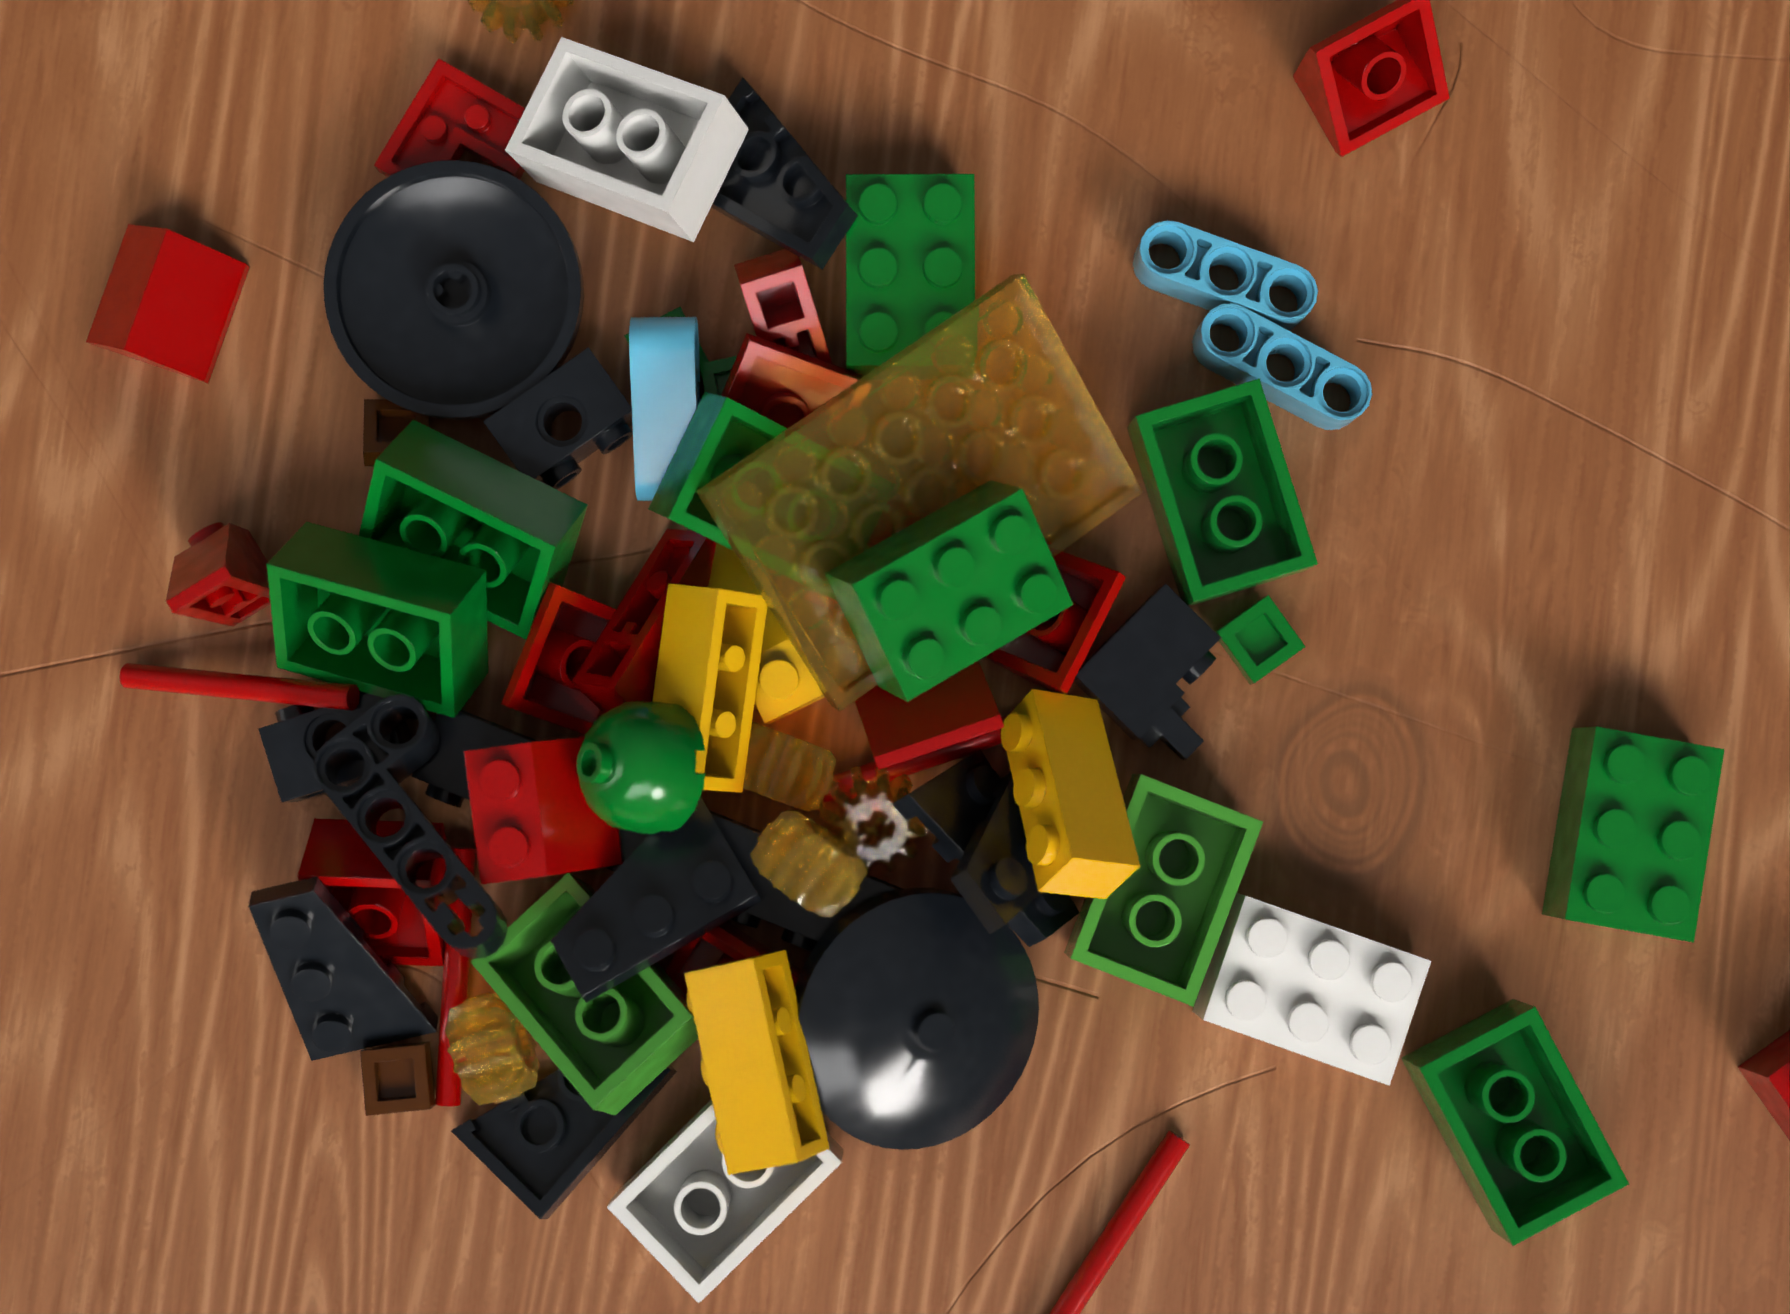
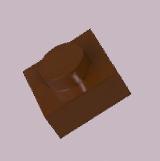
[363,399,430,466]
[360,1041,435,1116]

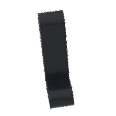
[313,694,507,959]

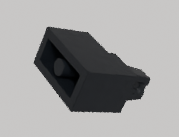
[1073,584,1221,760]

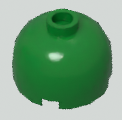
[577,701,705,834]

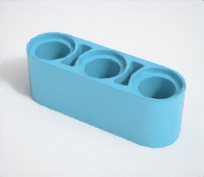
[1133,220,1318,331]
[1192,303,1372,430]
[629,317,701,501]

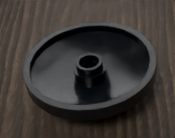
[324,160,584,420]
[794,888,1039,1150]

